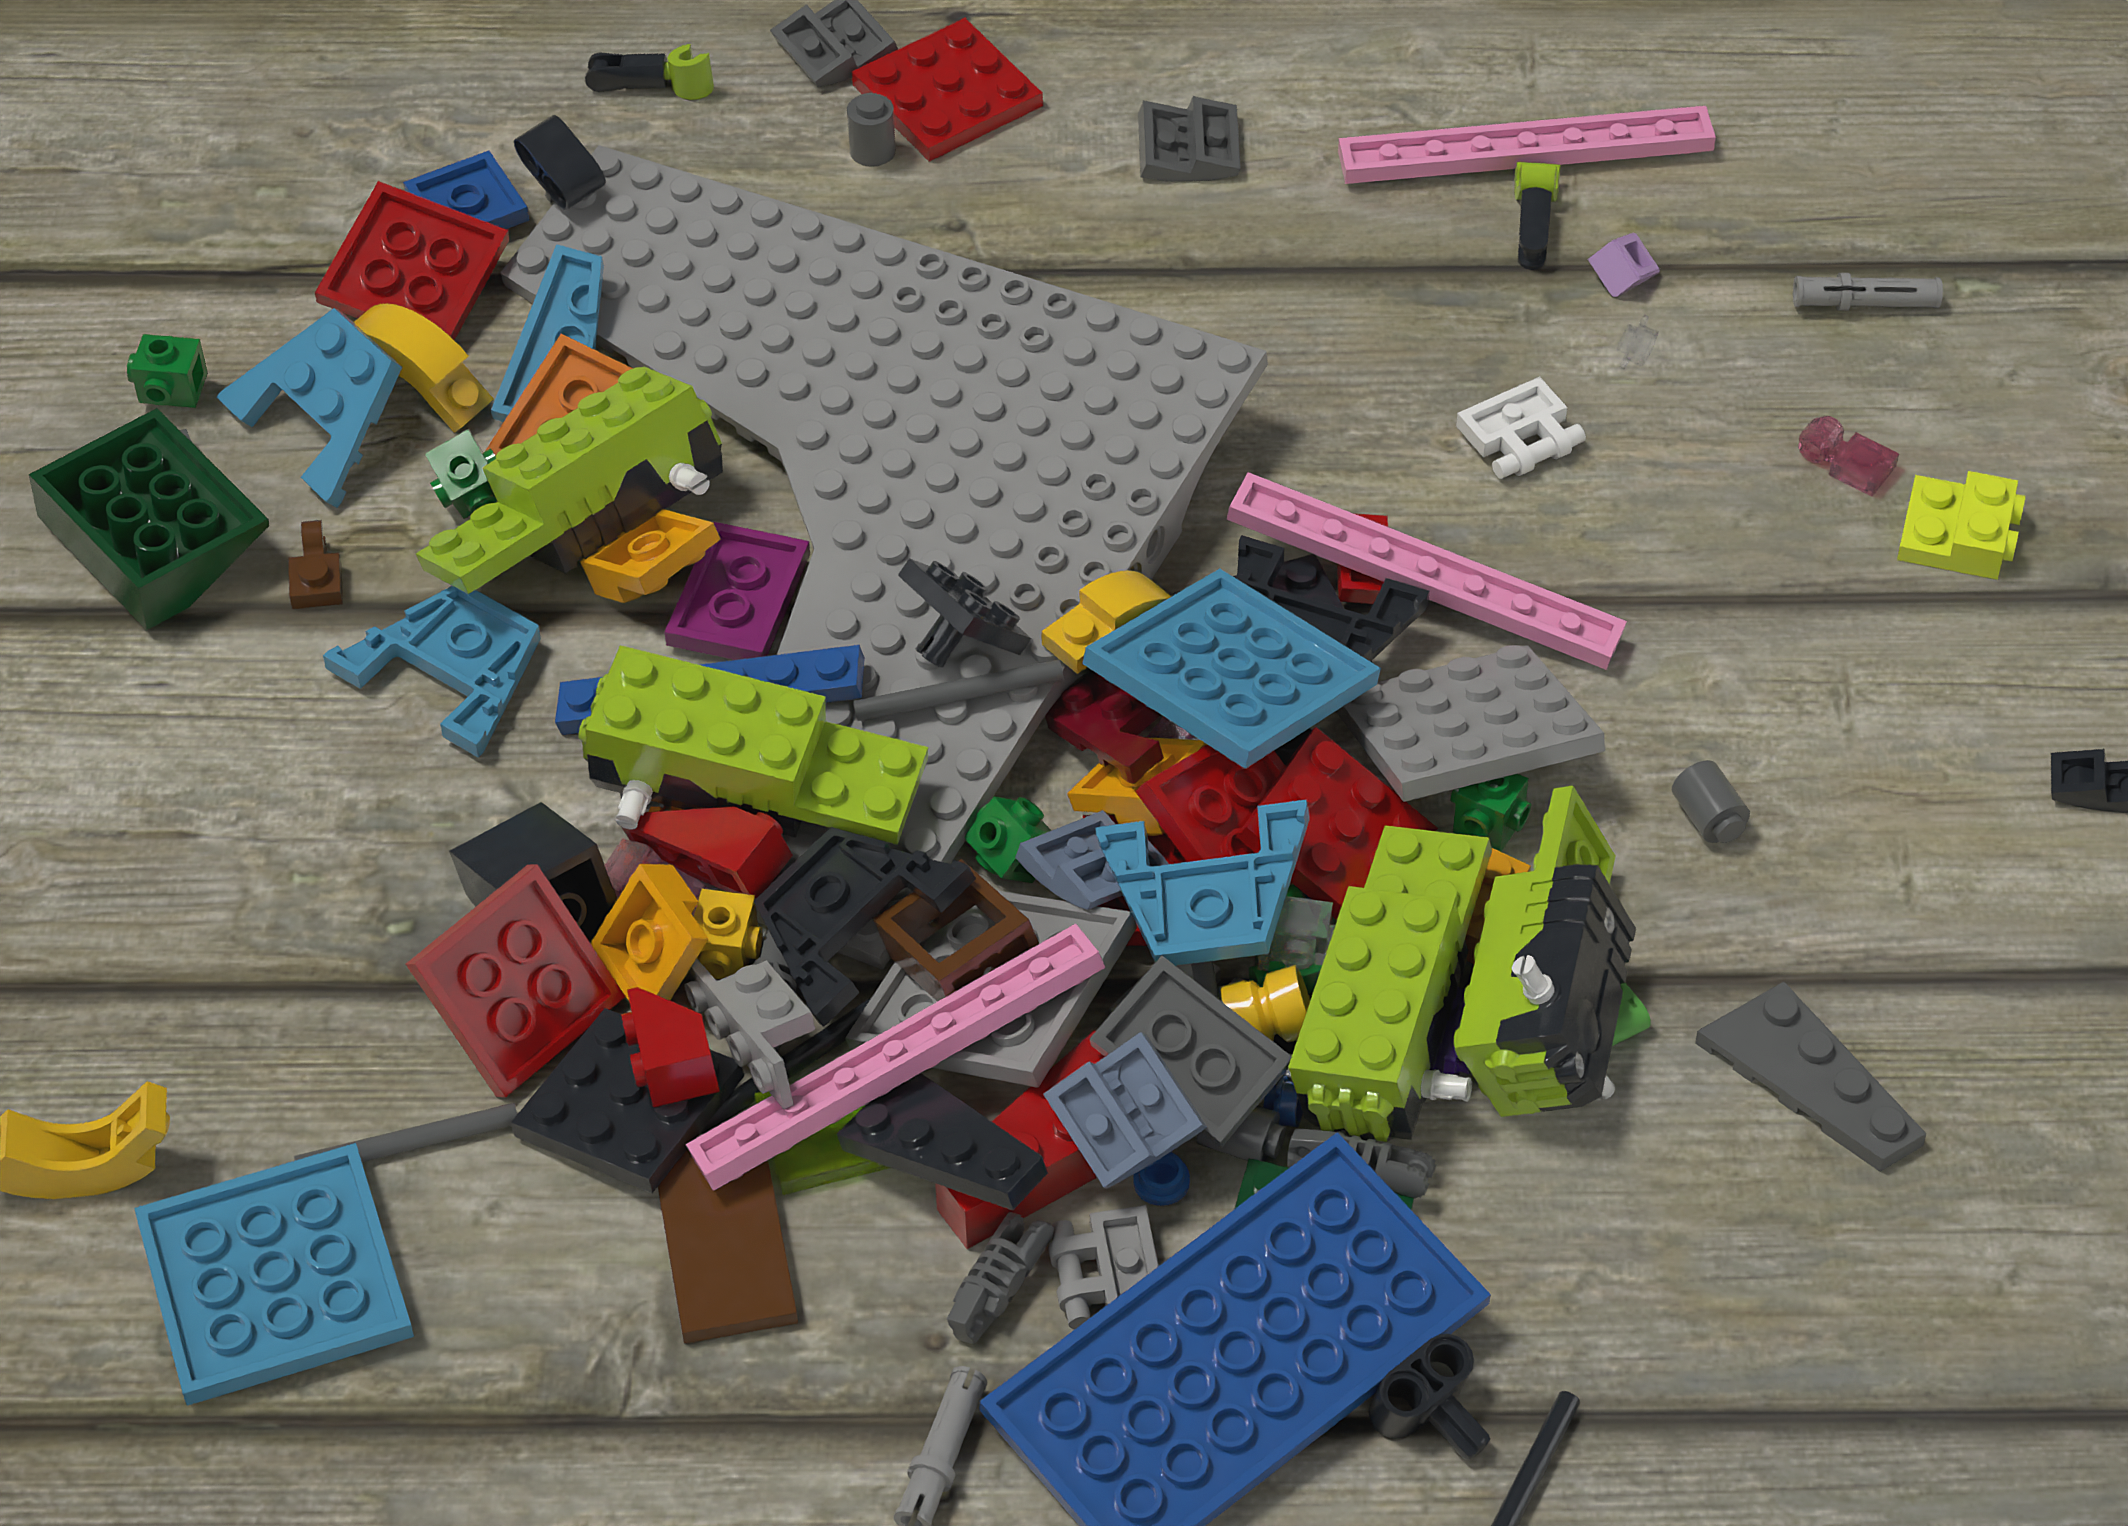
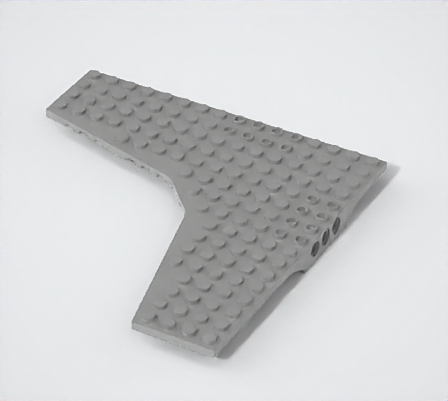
[500,145,1268,970]

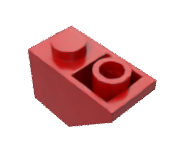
[621,987,720,1107]

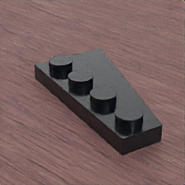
[837,1073,1048,1210]

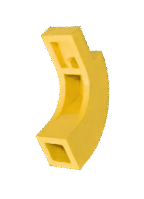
[353,304,494,433]
[1041,570,1171,674]
[0,1081,170,1199]

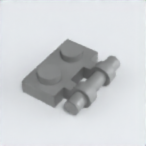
[1048,1205,1158,1329]

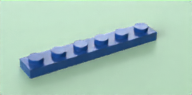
[555,645,865,735]

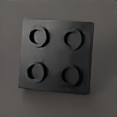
[898,558,1032,668]

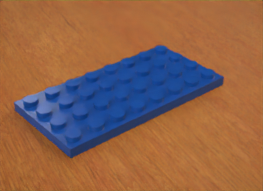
[979,1132,1491,1526]

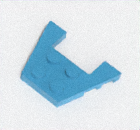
[217,308,402,508]
[323,586,541,758]
[1096,800,1310,966]

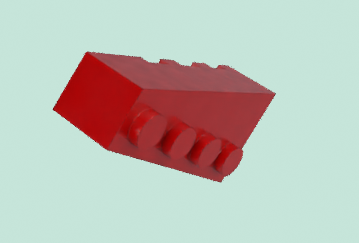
[935,1030,1105,1249]

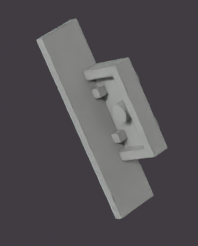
[685,958,815,1109]

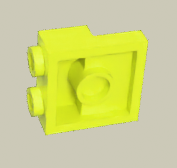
[1897,471,2026,580]

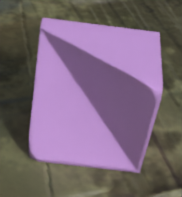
[1588,232,1660,297]

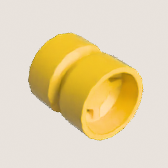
[1221,965,1310,1043]

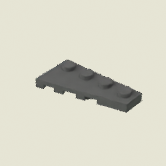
[1695,981,1927,1172]

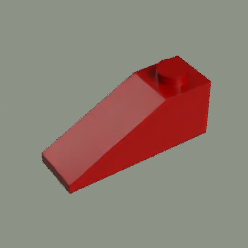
[622,807,793,899]

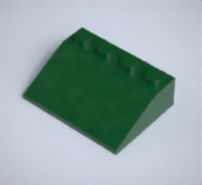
[28,408,270,630]

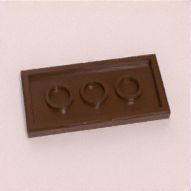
[658,1135,798,1344]

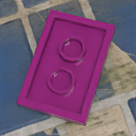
[664,521,810,660]

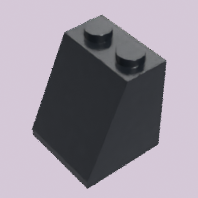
[449,802,617,944]

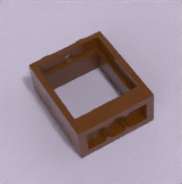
[873,859,1039,1002]

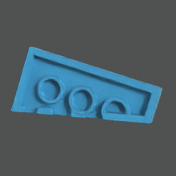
[491,244,604,422]

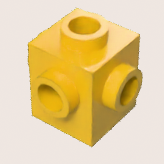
[694,889,763,979]

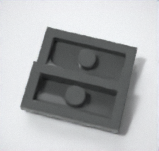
[770,0,898,87]
[1138,96,1241,182]

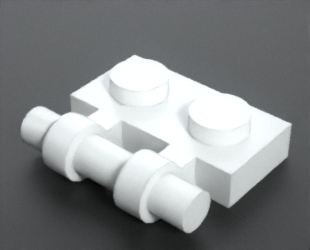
[1456,376,1586,479]

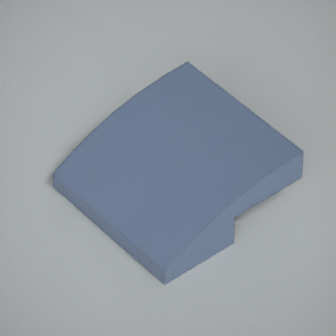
[1015,810,1169,910]
[1043,1032,1207,1189]

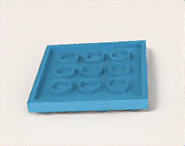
[1083,569,1381,769]
[134,1143,414,1406]

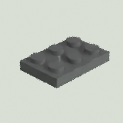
[1090,956,1292,1148]

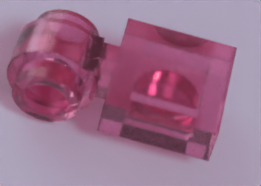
[1798,416,1899,497]

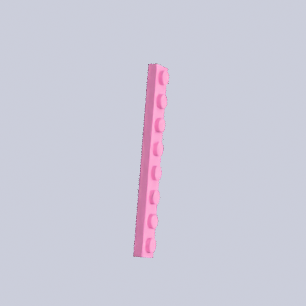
[1338,106,1716,184]
[1227,472,1627,670]
[686,924,1105,1191]

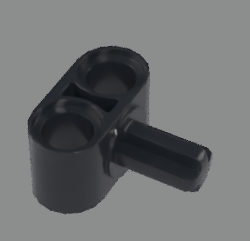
[514,115,606,210]
[1368,1334,1490,1460]

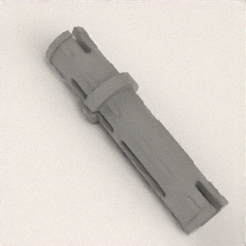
[1793,273,1943,311]
[894,1366,987,1526]

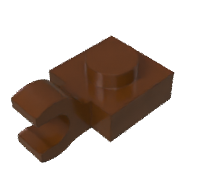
[288,520,343,609]

